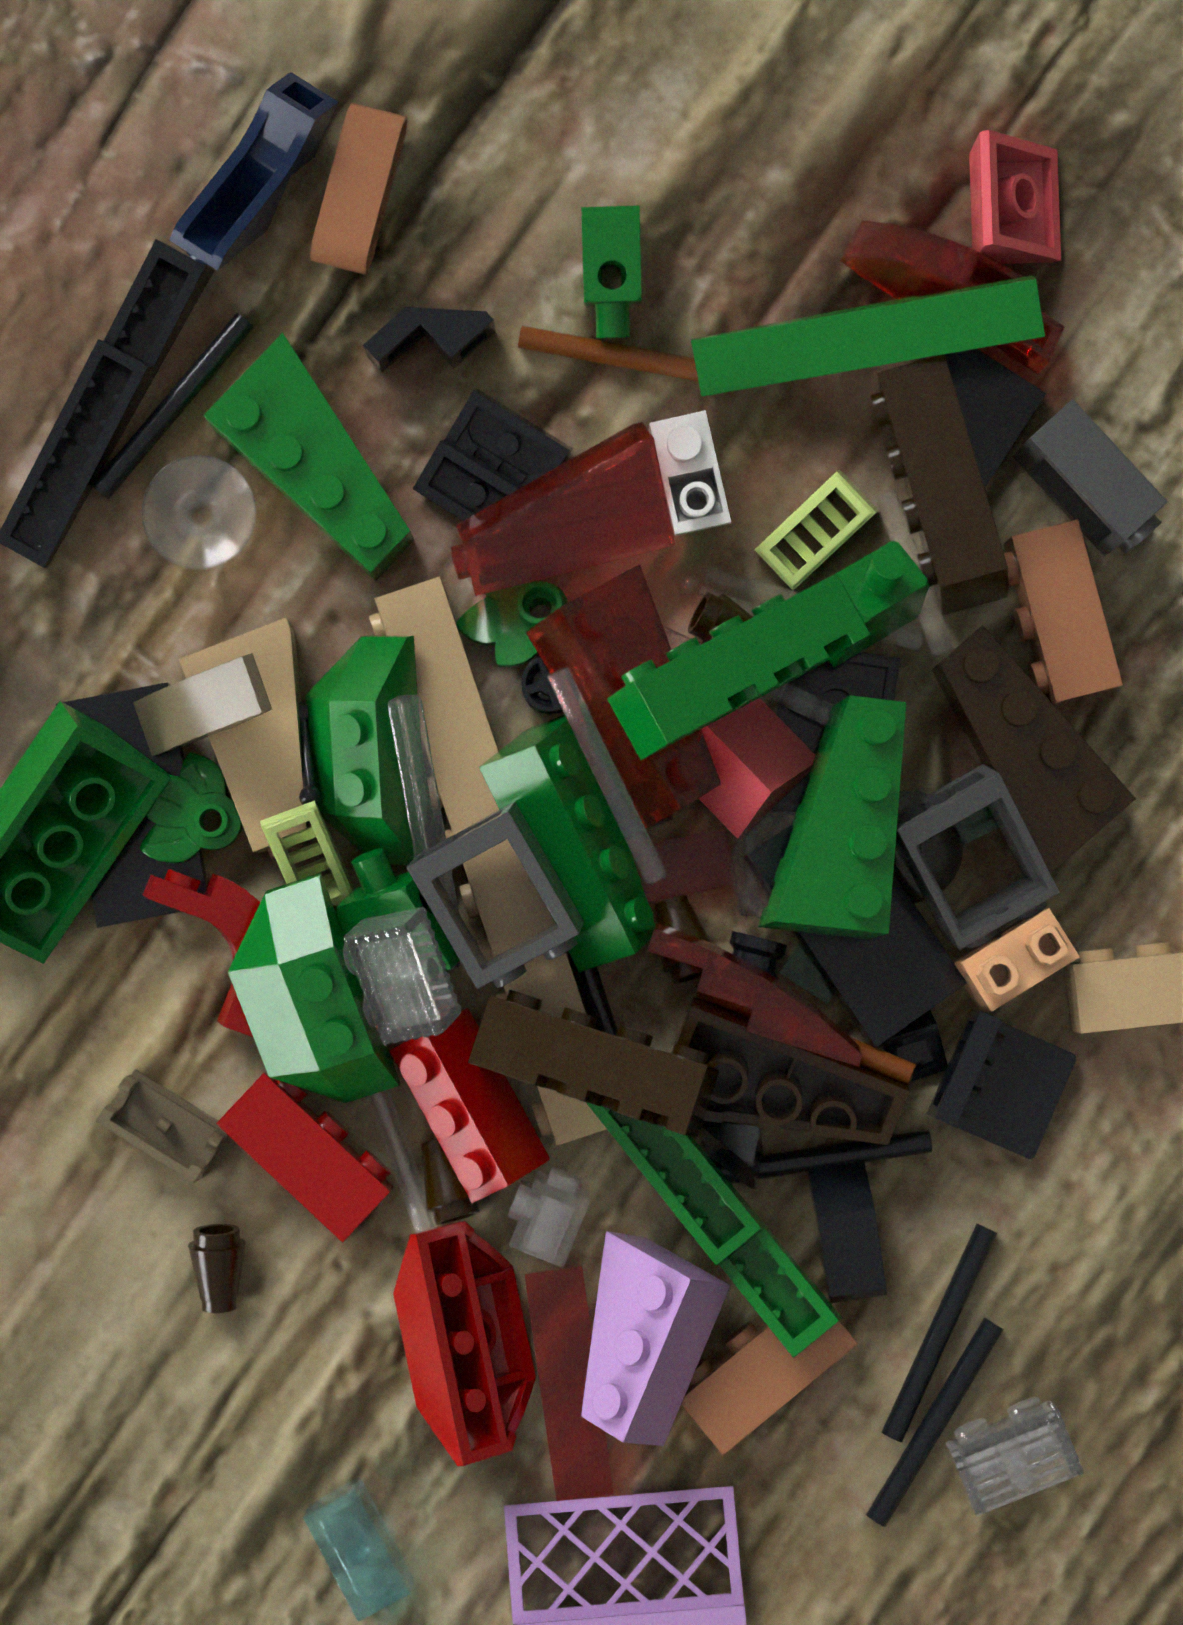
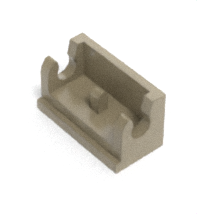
[95,1069,228,1183]

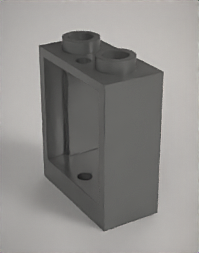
[1013,399,1168,556]
[896,764,1060,950]
[406,801,584,989]

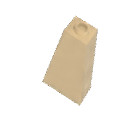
[179,618,312,860]

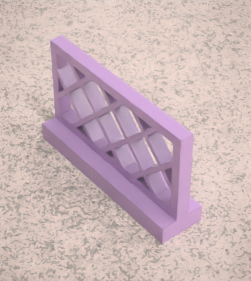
[504,1486,747,1625]

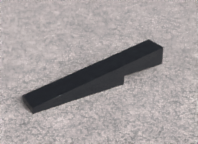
[0,239,215,568]

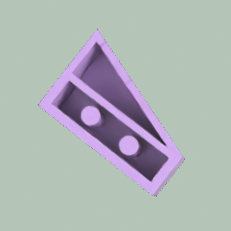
[581,1231,731,1446]

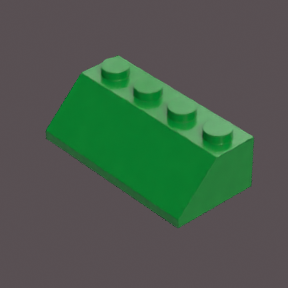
[0,701,171,964]

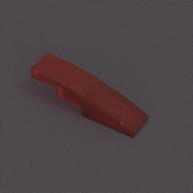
[647,923,862,1067]
[525,1265,614,1501]

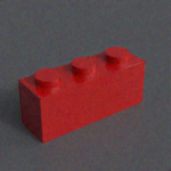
[389,1008,551,1203]
[216,1071,394,1243]

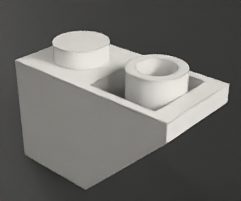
[648,410,731,536]

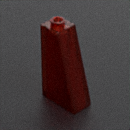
[450,422,675,596]

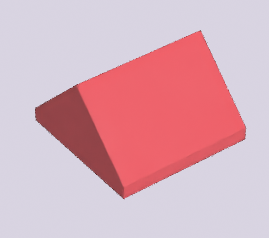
[969,130,1061,265]
[660,698,815,840]

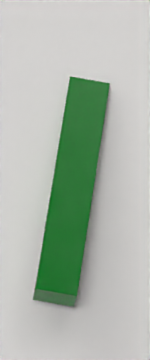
[691,275,1045,397]
[586,1102,843,1358]

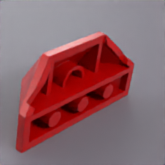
[393,1221,536,1466]

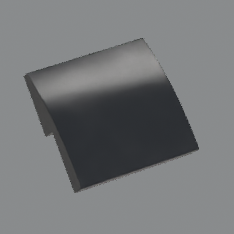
[413,389,573,549]

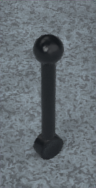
[299,701,322,806]

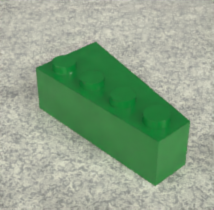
[203,332,414,581]
[607,573,871,760]
[758,695,907,940]
[479,707,658,972]

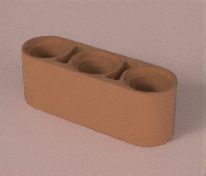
[310,103,408,275]

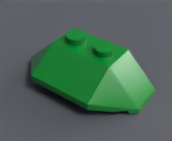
[305,635,426,865]
[228,873,400,1103]

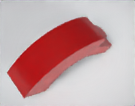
[143,869,260,1037]

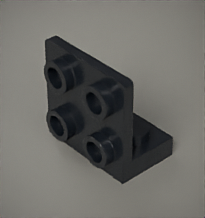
[927,1009,1076,1159]

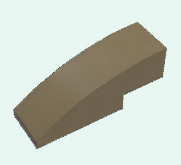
[133,653,272,757]

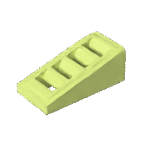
[754,469,878,591]
[260,800,354,907]

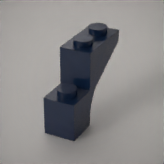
[169,72,338,271]

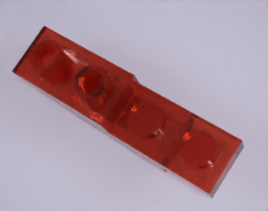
[840,220,1064,375]

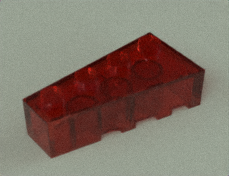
[526,564,721,829]

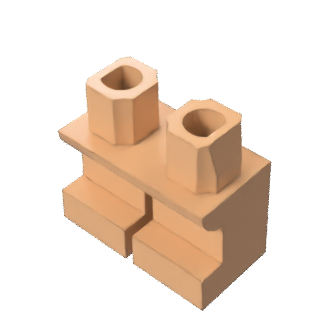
[953,908,1080,1012]

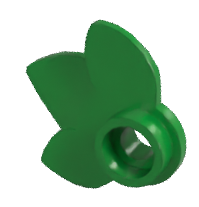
[456,562,569,667]
[140,752,243,863]

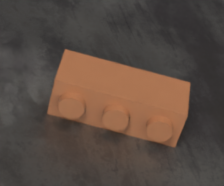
[1004,519,1123,705]
[681,1321,858,1455]

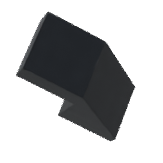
[363,307,496,372]
[808,1161,887,1304]

